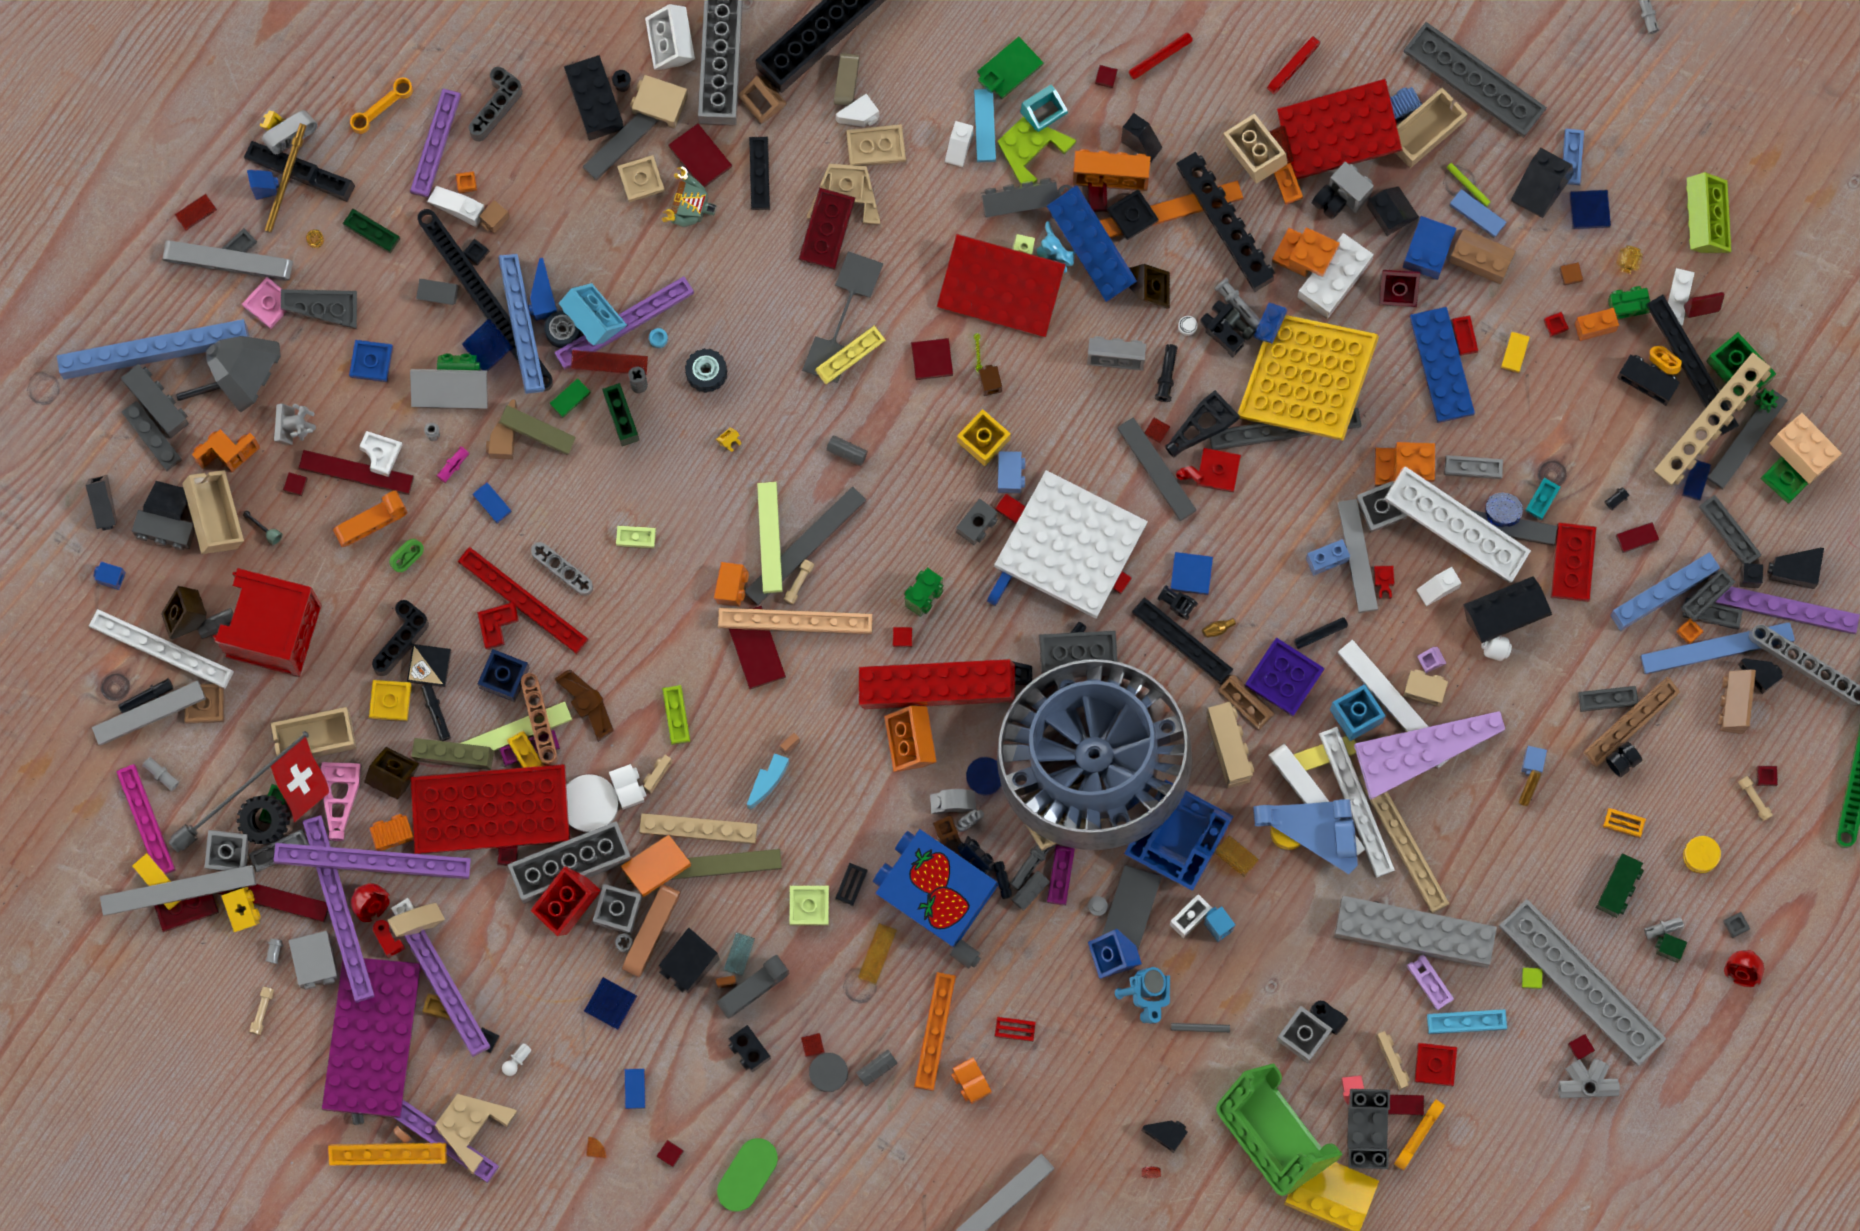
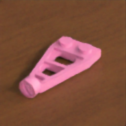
[321,762,361,841]

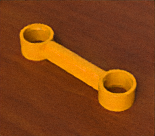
[350,77,413,134]
[1394,1099,1445,1171]

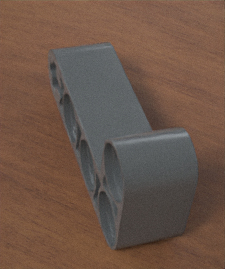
[469,67,523,142]
[717,955,789,1019]

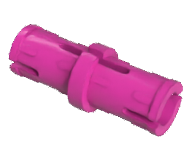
[436,446,470,483]

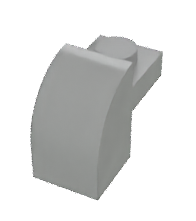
[930,789,976,814]

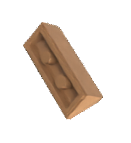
[1218,675,1275,730]

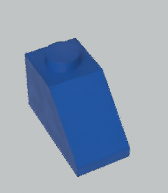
[247,170,279,200]

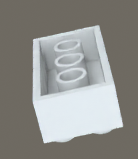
[1297,233,1374,319]

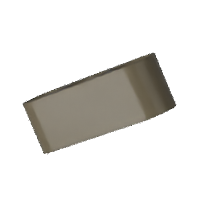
[834,53,860,106]

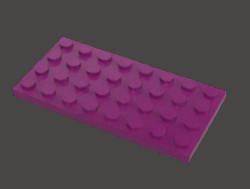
[322,958,421,1118]

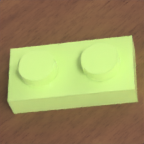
[616,526,656,548]

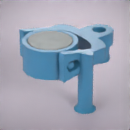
[1115,967,1170,1024]

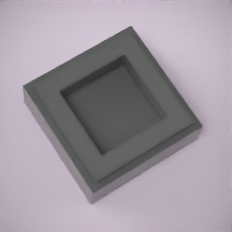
[1723,912,1750,938]

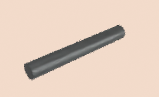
[1171,1023,1230,1033]

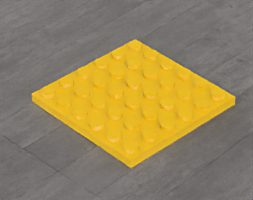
[1238,315,1379,441]

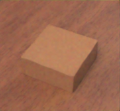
[780,733,800,755]

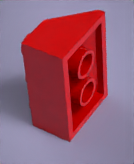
[530,866,601,936]

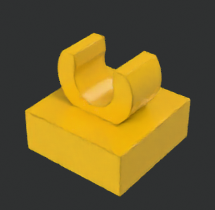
[260,110,285,131]
[716,427,741,452]

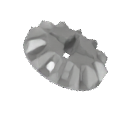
[956,809,984,832]

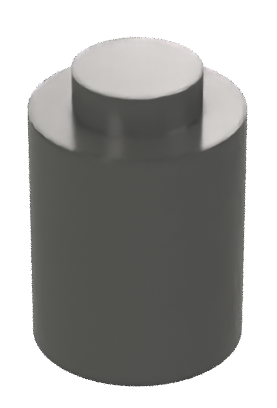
[950,939,981,969]

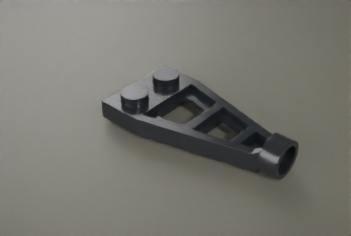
[1165,390,1240,458]

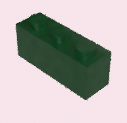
[602,383,640,447]
[1595,853,1644,918]

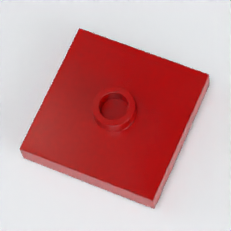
[1196,448,1241,493]

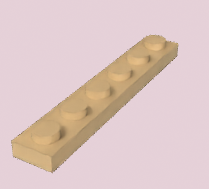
[640,813,758,844]

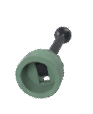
[243,511,283,546]

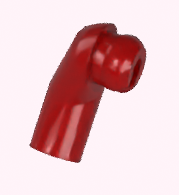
[1176,466,1204,484]

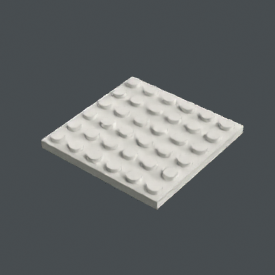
[994,470,1148,619]

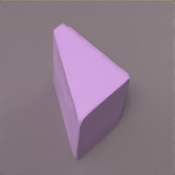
[1417,647,1446,673]

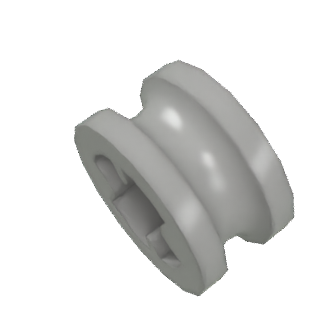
[615,934,633,952]

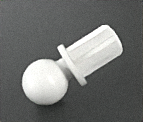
[502,1043,531,1076]

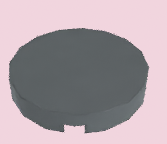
[809,1053,848,1092]

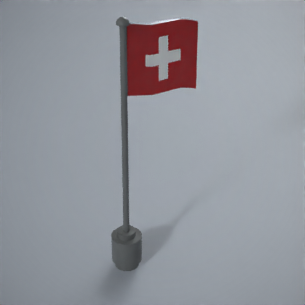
[168,731,330,853]

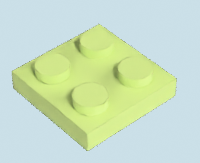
[790,886,829,925]

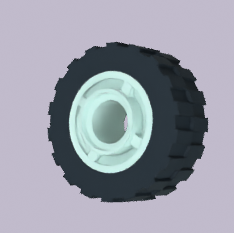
[685,348,728,393]

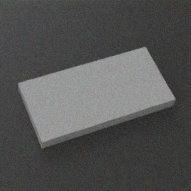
[410,369,488,409]

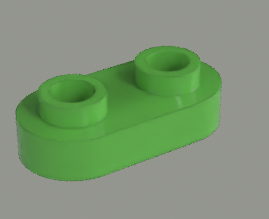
[389,539,424,572]

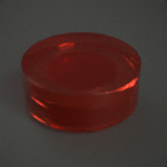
[1141,1166,1161,1178]

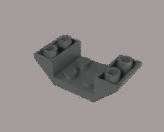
[1347,1089,1390,1169]

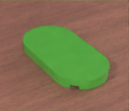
[717,1138,778,1212]

